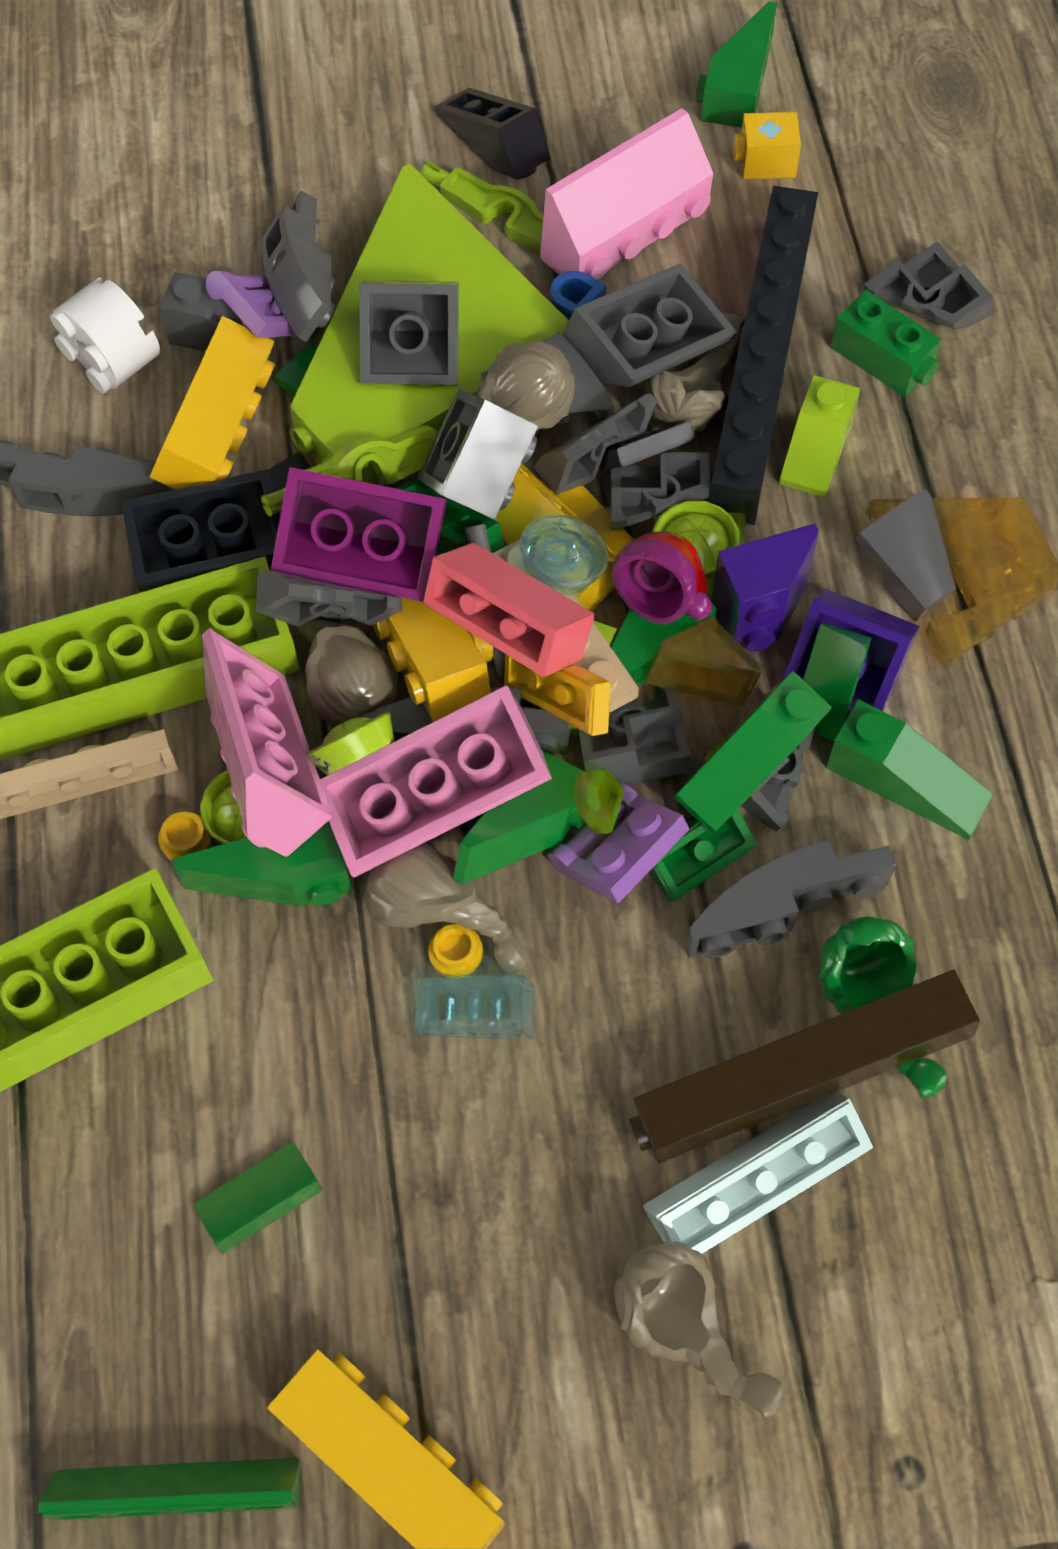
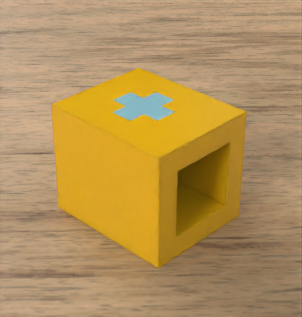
[733,112,801,179]

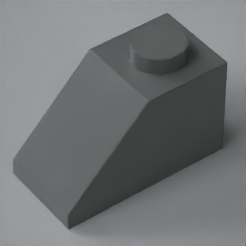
[159,272,242,351]

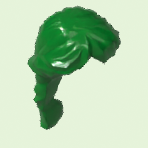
[818,916,947,1098]

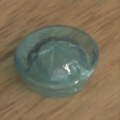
[520,515,609,595]

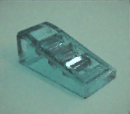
[414,975,535,1039]

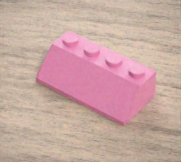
[540,108,714,280]
[202,628,332,857]
[320,685,552,877]

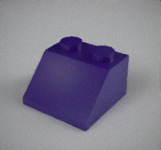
[711,523,819,654]
[783,589,920,721]

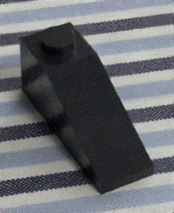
[434,88,551,179]

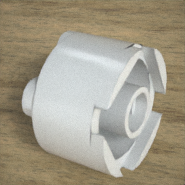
[50,277,160,394]

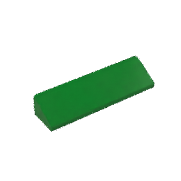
[38,1458,301,1520]

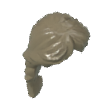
[643,313,745,433]
[477,341,576,432]
[297,616,398,726]
[365,843,530,974]
[614,1241,784,1419]

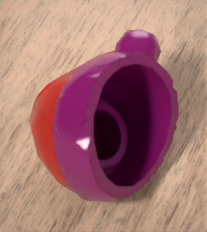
[612,531,712,624]

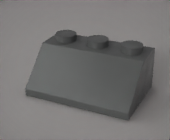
[562,263,738,387]

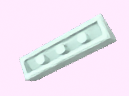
[643,1092,873,1253]

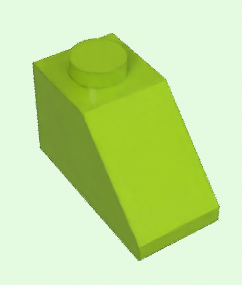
[779,375,861,498]

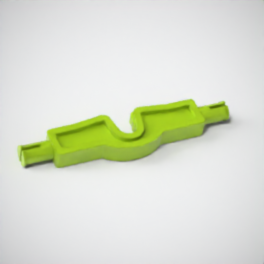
[421,161,544,253]
[261,425,439,516]

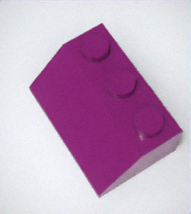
[271,467,447,602]

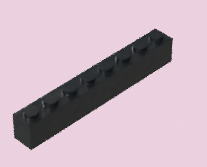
[709,185,818,525]

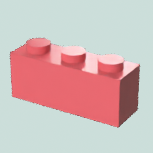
[423,543,595,677]

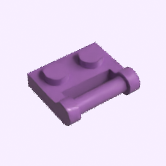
[206,270,320,338]
[548,782,690,904]

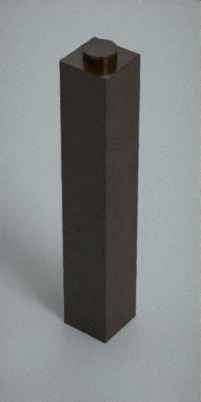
[629,969,980,1164]

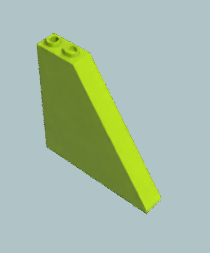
[290,163,569,484]

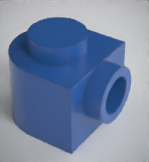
[550,271,606,320]

